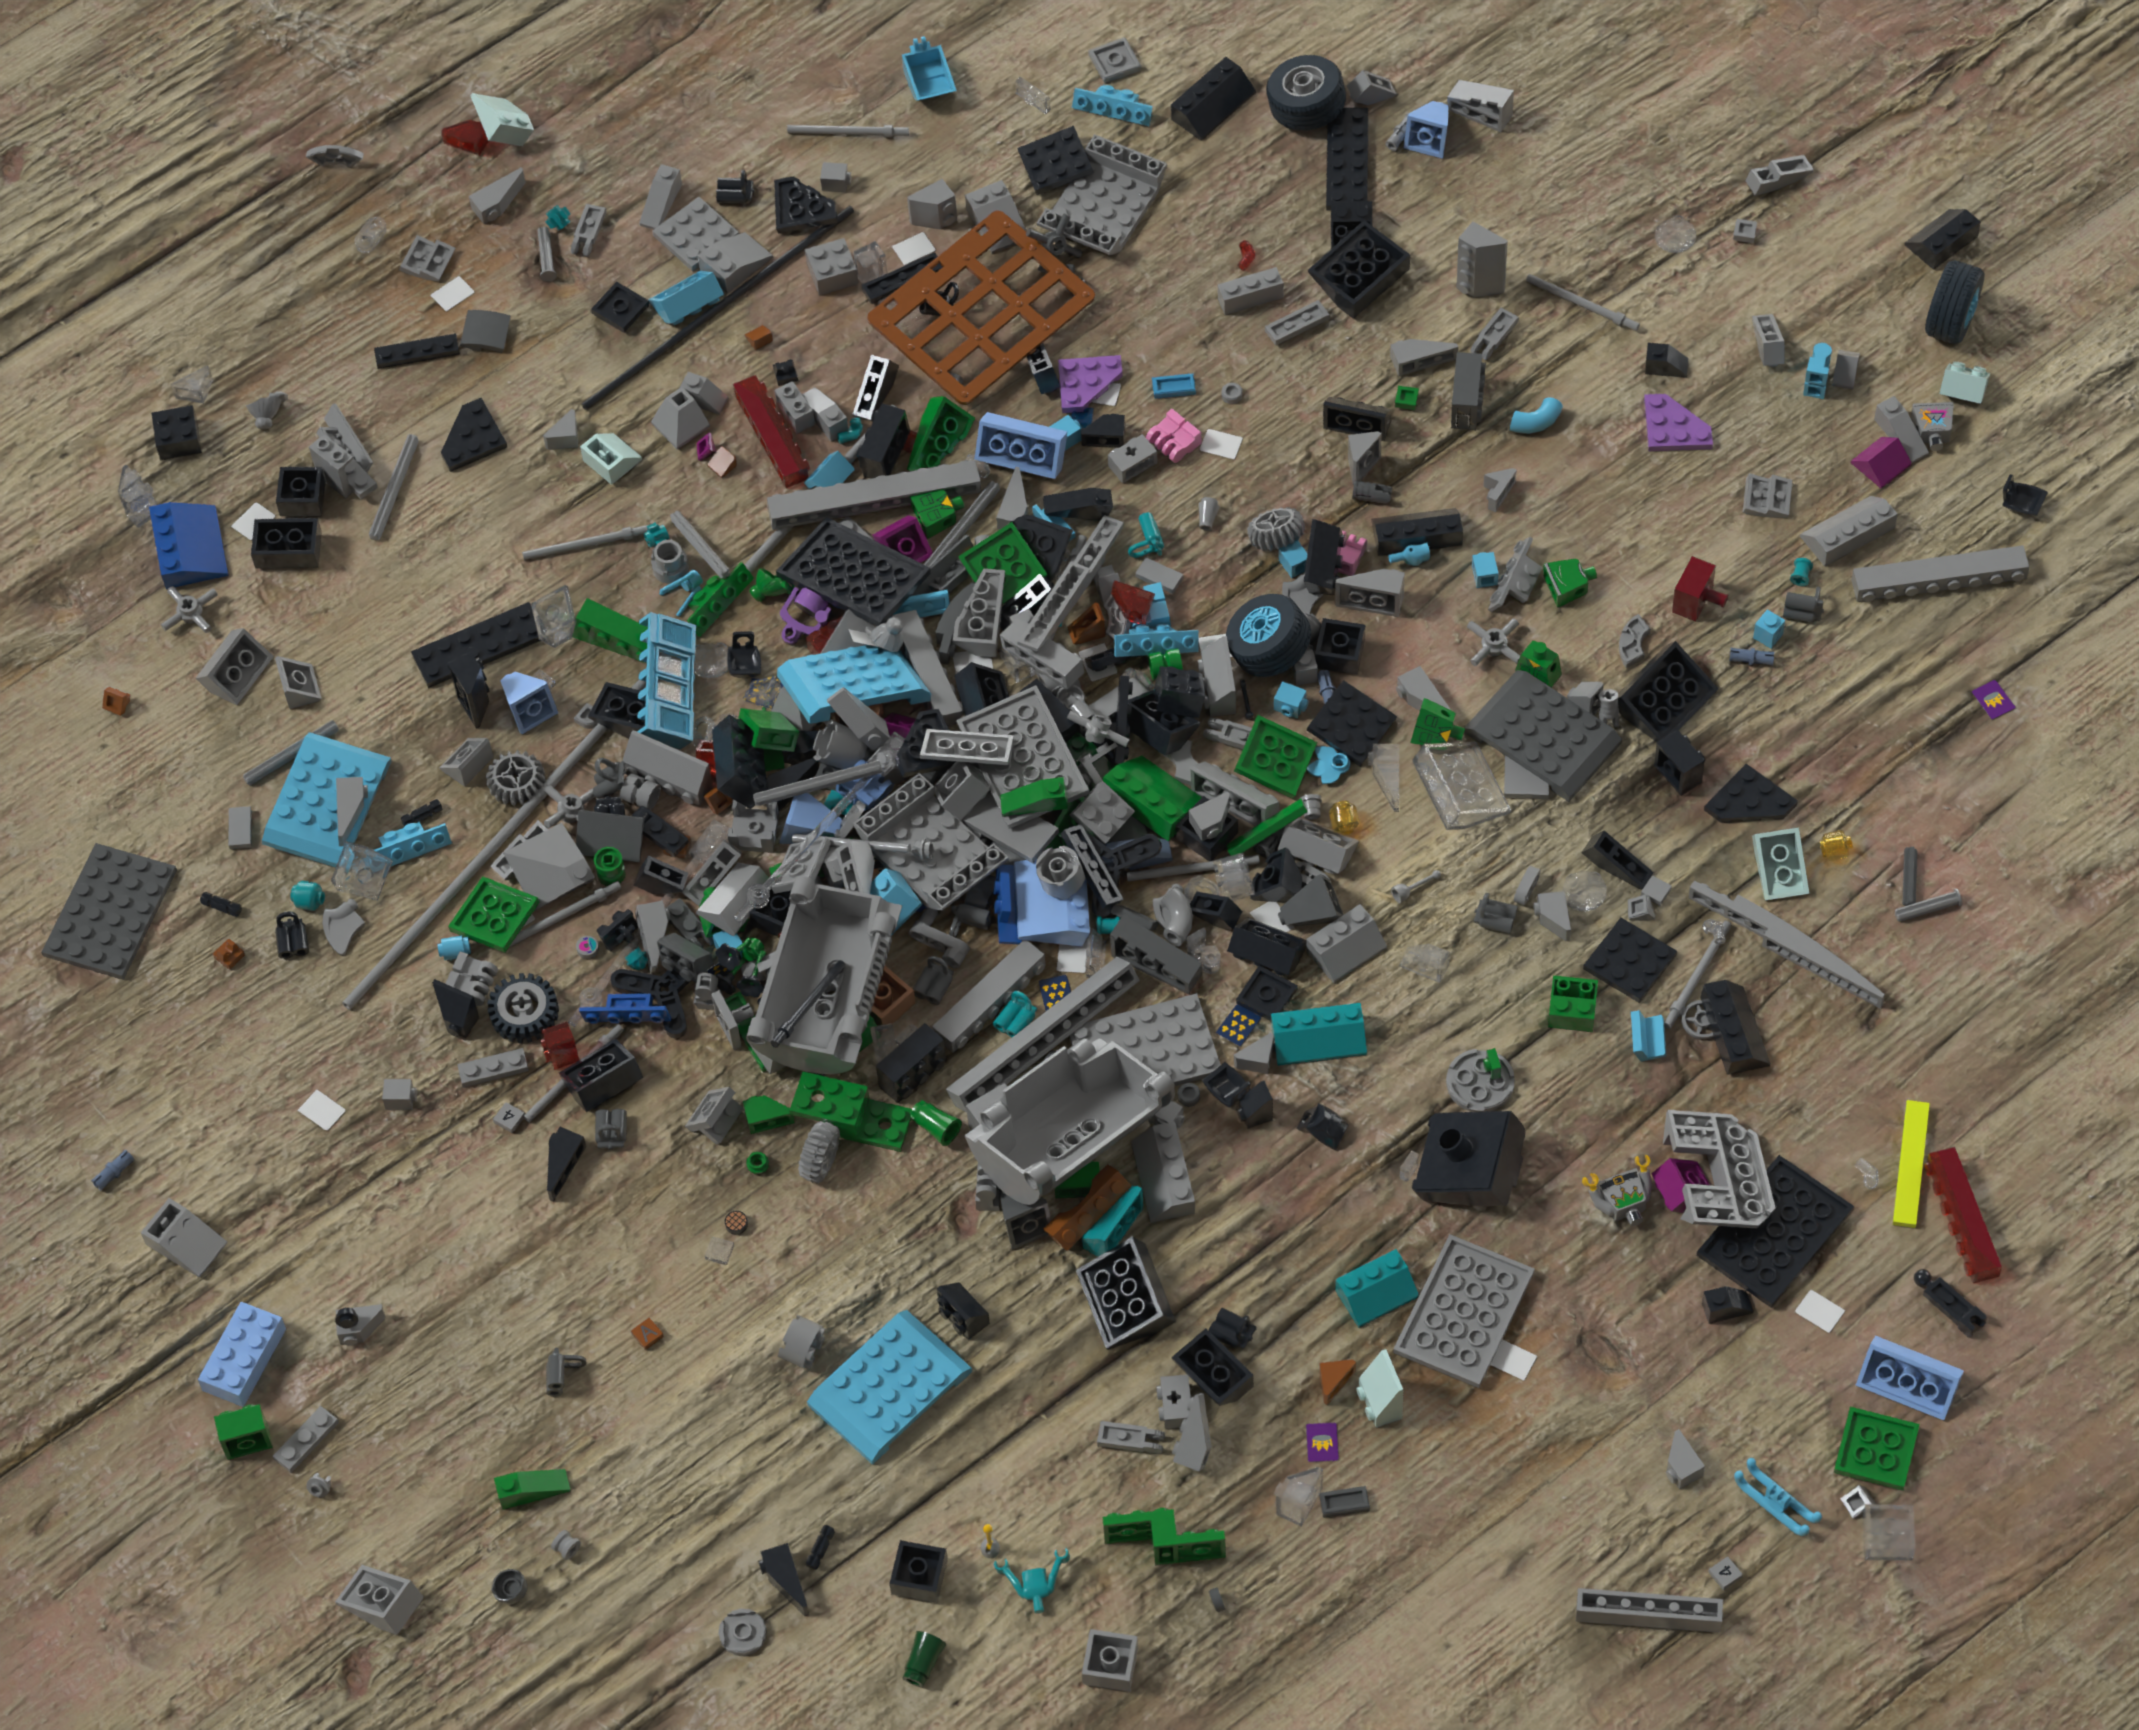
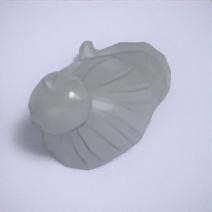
[246,391,288,430]
[866,617,903,652]

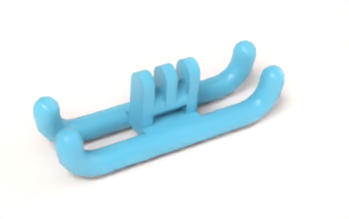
[1734,1458,1822,1536]

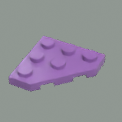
[1058,355,1122,413]
[1644,394,1713,451]

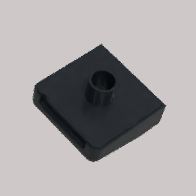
[1412,1111,1525,1206]

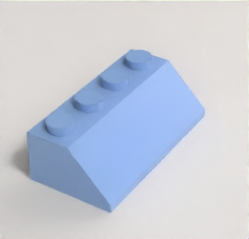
[1856,1336,1964,1420]

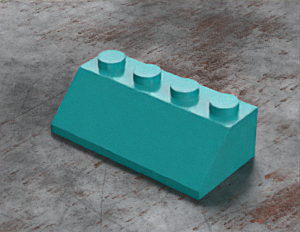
[1271,1003,1367,1066]

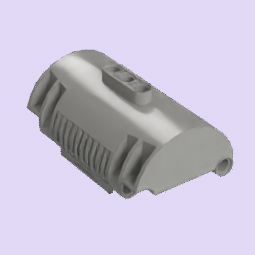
[746,876,902,1074]
[965,1037,1175,1205]

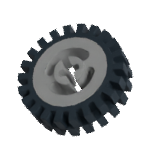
[487,973,559,1043]

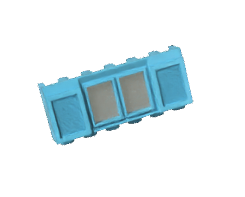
[637,612,696,750]

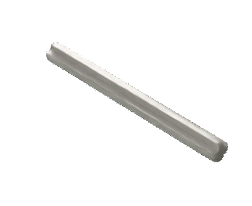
[369,434,419,541]
[924,481,1000,567]
[753,760,882,806]

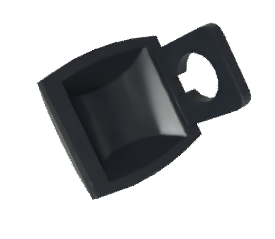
[2002,474,2048,516]
[727,631,761,678]
[1202,1062,1251,1108]
[1297,1103,1349,1151]

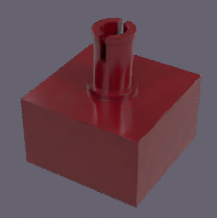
[1672,556,1729,622]

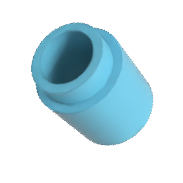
[437,935,471,961]

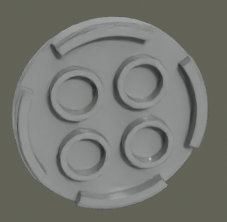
[1446,1049,1514,1112]

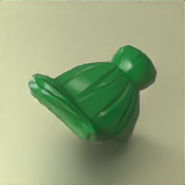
[750,568,795,602]

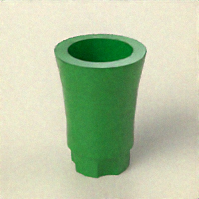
[910,1100,962,1146]

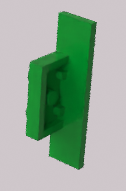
[687,562,754,637]

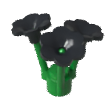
[714,938,766,998]

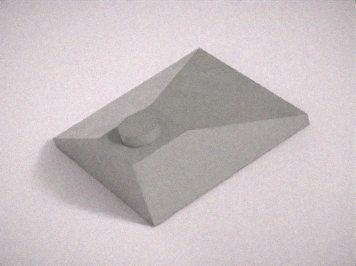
[503,823,595,911]

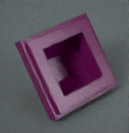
[697,433,716,461]

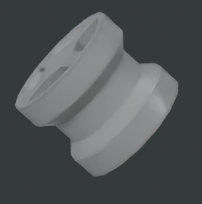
[551,1530,581,1560]

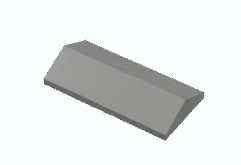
[920,729,1014,765]
[696,863,769,937]

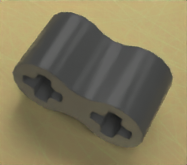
[964,875,996,911]

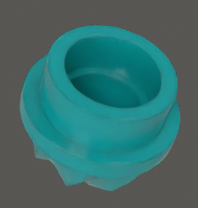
[625,947,648,970]

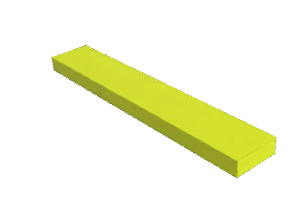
[1892,1100,1930,1228]

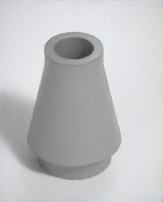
[1198,497,1219,531]

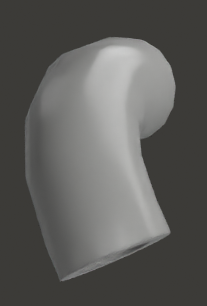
[1161,886,1193,946]

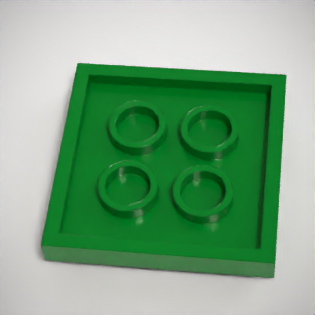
[958,522,1047,605]
[1234,715,1317,799]
[448,876,540,953]
[1834,1406,1920,1491]

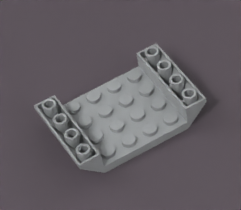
[1037,134,1167,255]
[853,773,1009,911]

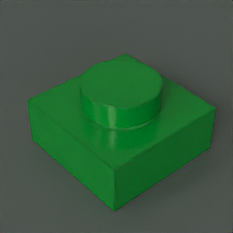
[1395,385,1419,410]
[1483,1048,1501,1080]

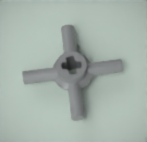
[161,586,218,633]
[1467,618,1520,666]
[1067,711,1130,747]
[544,785,595,828]

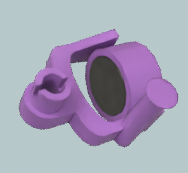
[780,587,832,645]

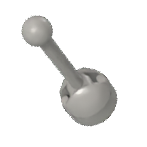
[1391,870,1441,903]

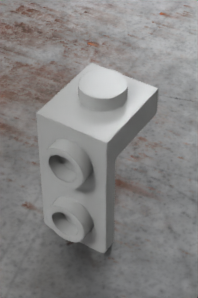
[1077,742,1118,790]

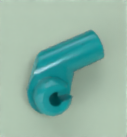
[837,418,863,444]

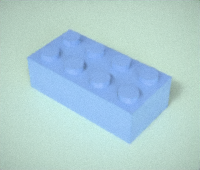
[974,412,1068,479]
[198,1302,286,1407]

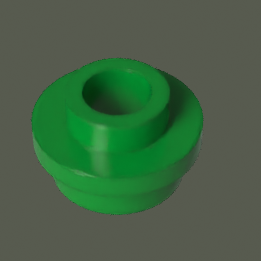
[746,1152,769,1174]

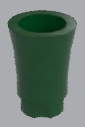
[903,1631,947,1687]

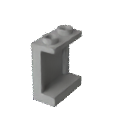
[309,435,353,499]

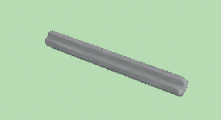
[670,511,730,579]
[243,720,339,785]

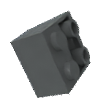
[657,933,713,983]

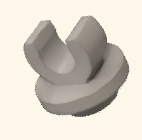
[306,1473,331,1498]

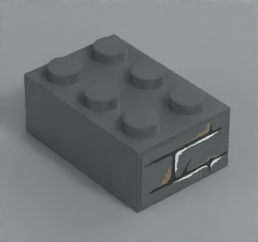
[1451,352,1486,430]

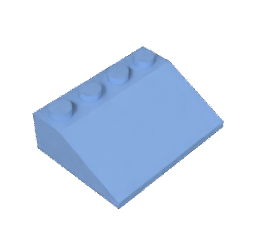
[1014,859,1090,947]

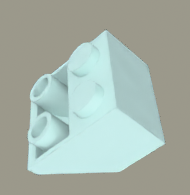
[1939,361,1990,404]
[580,433,642,485]

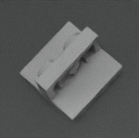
[685,1087,743,1144]

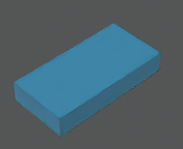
[1152,373,1196,399]

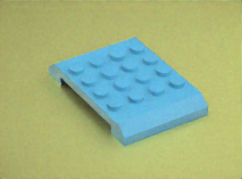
[777,645,931,724]
[262,732,391,870]
[807,1310,972,1465]

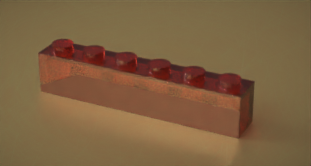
[733,375,810,489]
[1925,1147,2002,1284]

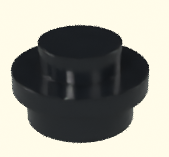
[335,1307,358,1329]

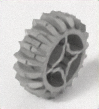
[1247,507,1305,551]
[486,749,546,806]
[798,1121,840,1183]

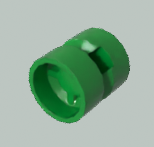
[1148,648,1183,681]
[594,847,626,886]

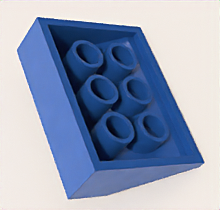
[149,502,229,589]

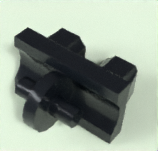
[597,909,638,952]

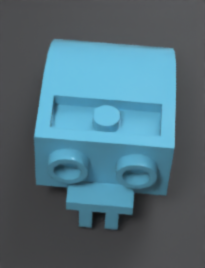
[902,36,957,101]

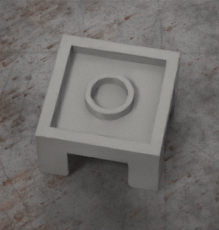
[728,799,779,853]

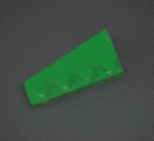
[571,598,648,663]

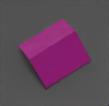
[1851,437,1912,489]

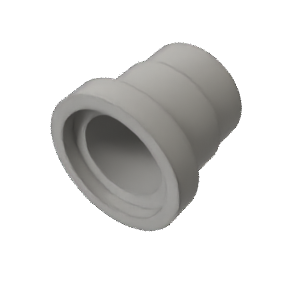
[1301,794,1322,820]

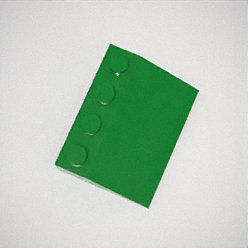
[1103,756,1202,841]

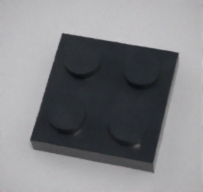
[591,281,650,333]
[1236,965,1298,1021]

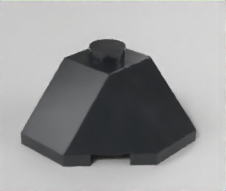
[1250,847,1302,903]

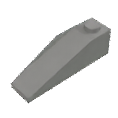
[953,569,1005,657]

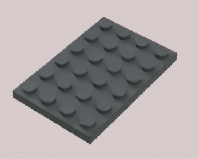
[41,843,177,980]

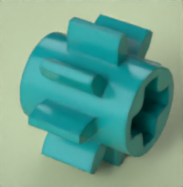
[545,205,571,231]
[644,522,670,548]

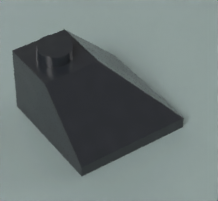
[432,979,479,1038]

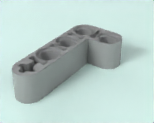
[1069,677,1149,738]

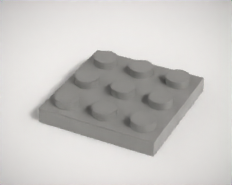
[652,197,739,272]

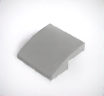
[400,235,455,281]
[1743,473,1792,518]

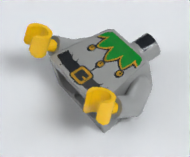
[1582,1154,1652,1226]

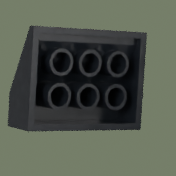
[1308,220,1410,319]
[1618,641,1719,742]
[1076,1237,1176,1350]

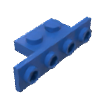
[994,865,1022,945]
[579,994,671,1024]

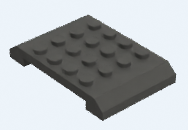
[1464,670,1622,802]

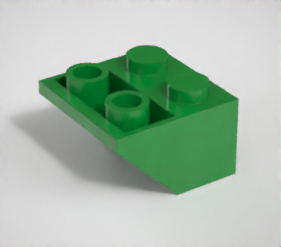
[1548,975,1598,1032]

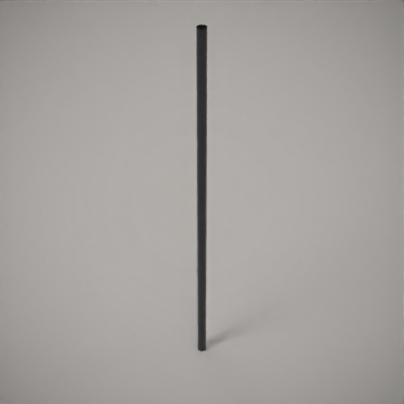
[581,206,854,410]

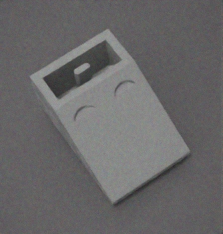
[141,1198,228,1278]

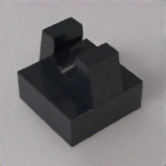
[773,359,798,386]

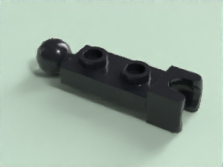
[1913,1269,1987,1338]

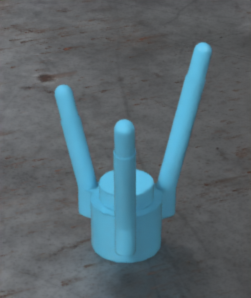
[659,570,703,617]

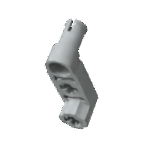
[909,907,970,968]

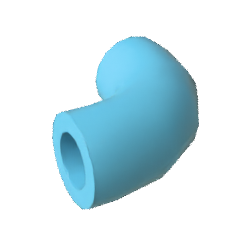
[1510,397,1563,434]

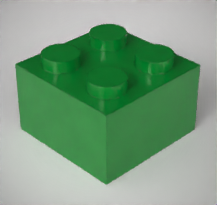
[214,1404,273,1460]

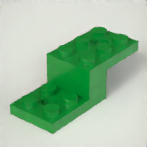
[789,1072,912,1152]
[1102,1508,1226,1565]

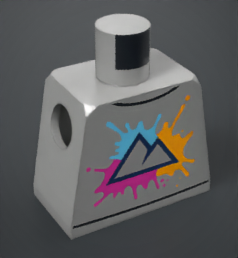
[1911,402,1954,451]

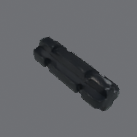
[401,799,443,827]
[200,892,242,917]
[806,1525,835,1570]

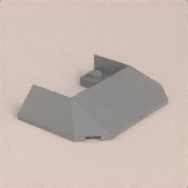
[1663,1110,1775,1228]

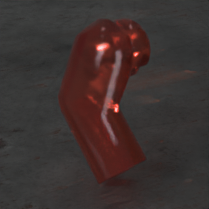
[1237,240,1256,271]

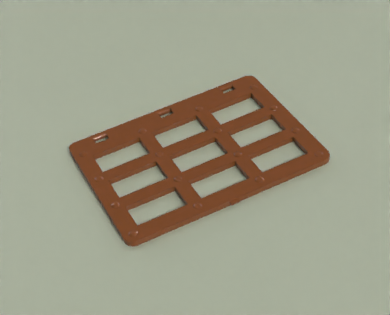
[867,210,1095,405]

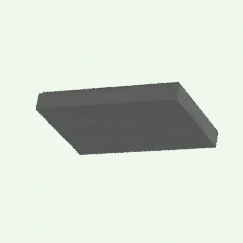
[576,810,645,862]

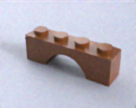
[1043,1164,1131,1251]

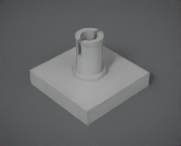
[711,991,754,1050]

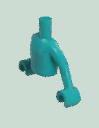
[994,1548,1070,1614]

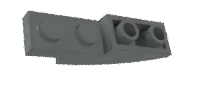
[936,583,976,665]

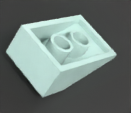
[471,93,534,146]
[1752,828,1809,900]
[1356,1349,1403,1428]

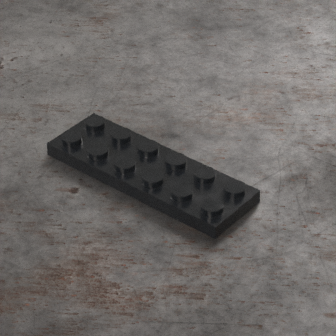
[1326,108,1368,211]
[411,602,547,688]

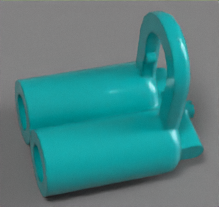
[1128,512,1164,558]
[993,991,1038,1038]

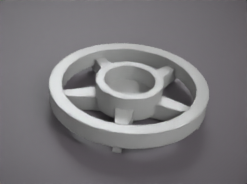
[1682,1000,1714,1039]

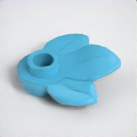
[1307,746,1350,784]

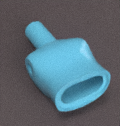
[1388,543,1430,566]

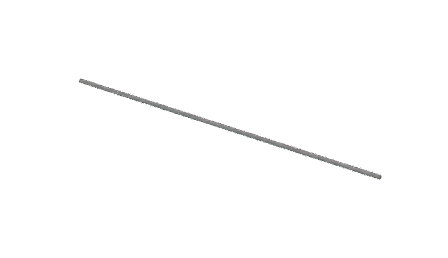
[342,405,896,1010]

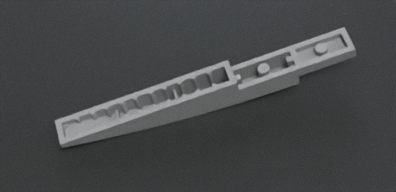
[1017,515,1124,652]
[1689,880,1885,1009]

